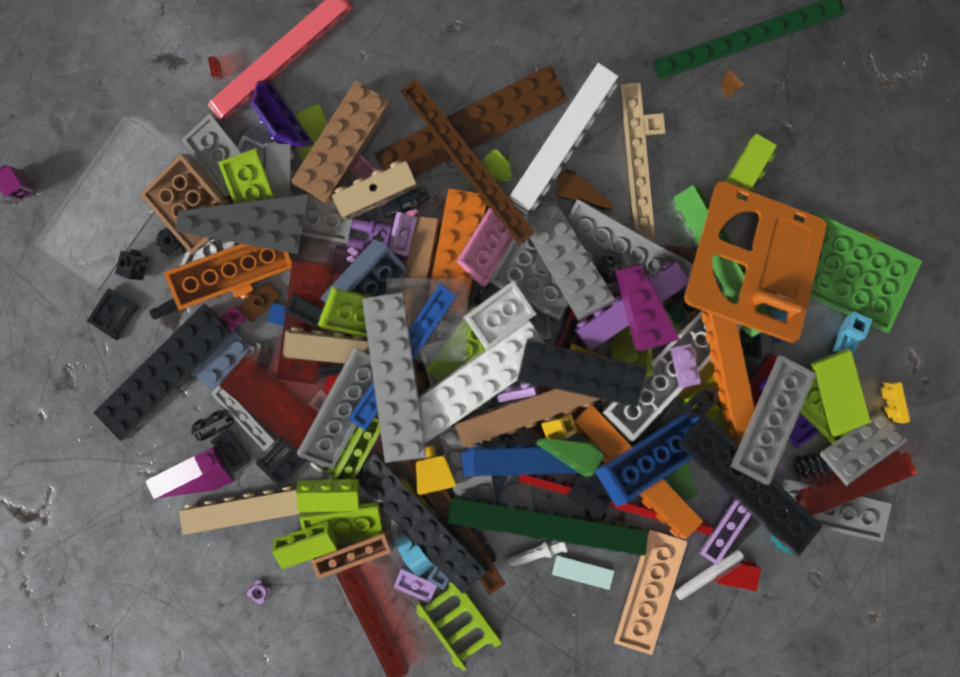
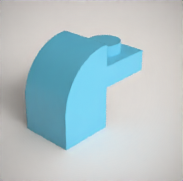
[832,312,872,357]
[394,534,435,577]

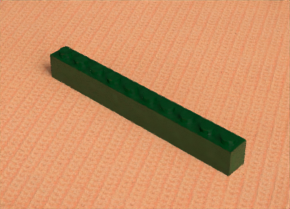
[447,495,648,556]

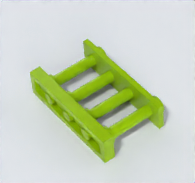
[416,581,502,671]

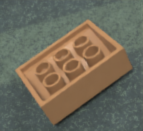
[140,154,233,255]

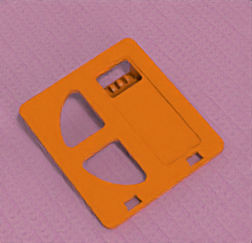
[685,181,826,342]

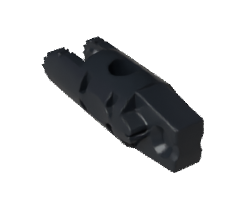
[381,186,431,219]

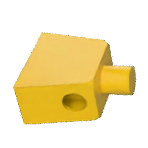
[416,445,457,495]

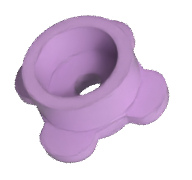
[247,580,271,604]

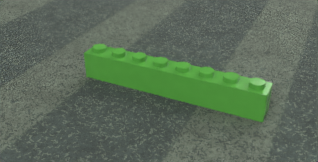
[673,185,774,337]

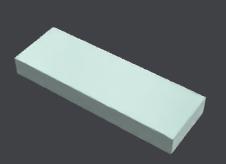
[552,555,614,590]

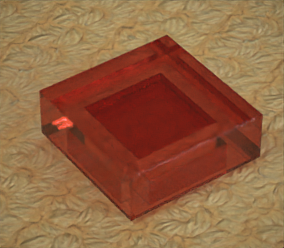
[208,56,223,81]

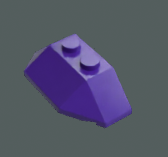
[251,80,314,147]

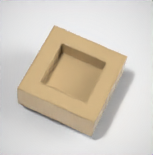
[644,113,665,136]

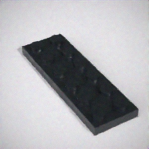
[517,339,647,407]

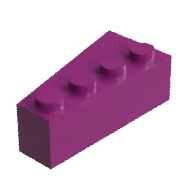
[615,265,680,351]

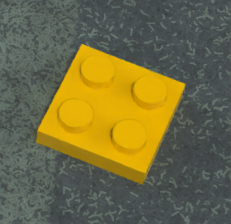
[880,381,910,424]

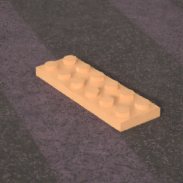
[613,529,688,655]

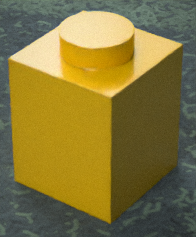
[541,413,578,440]

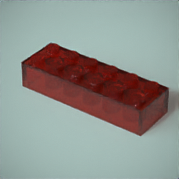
[277,258,336,385]
[219,353,318,462]

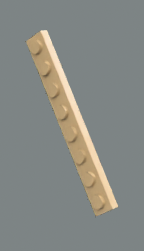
[620,83,655,241]

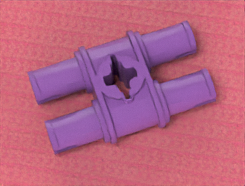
[347,217,406,261]

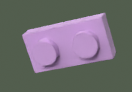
[388,212,417,256]
[670,344,701,388]
[497,381,541,402]
[393,568,437,603]

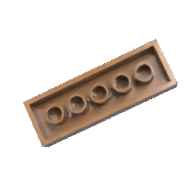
[291,80,391,207]

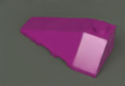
[146,447,234,499]

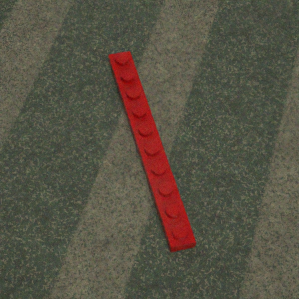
[518,474,713,535]

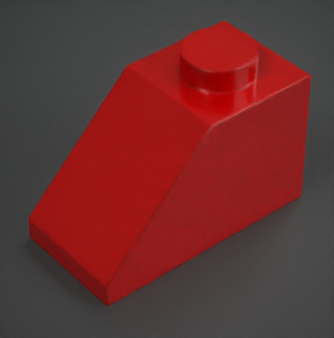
[714,559,761,592]

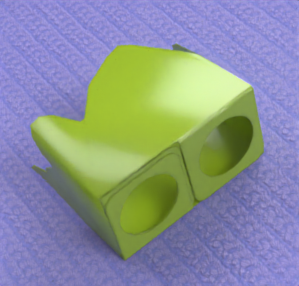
[476,149,512,182]

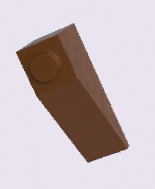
[554,170,614,211]

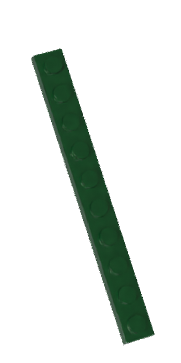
[652,0,846,81]

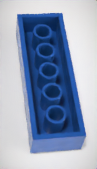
[595,407,700,506]
[461,444,579,477]

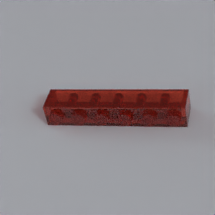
[794,451,918,516]
[336,565,409,677]

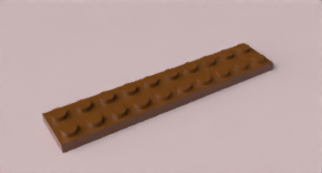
[374,64,568,178]

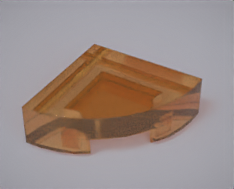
[721,69,742,98]

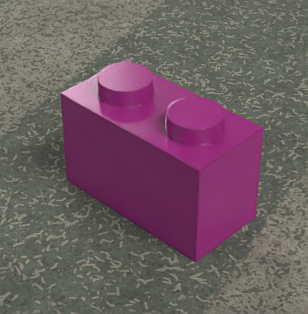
[0,165,36,201]

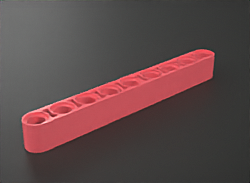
[208,0,354,121]

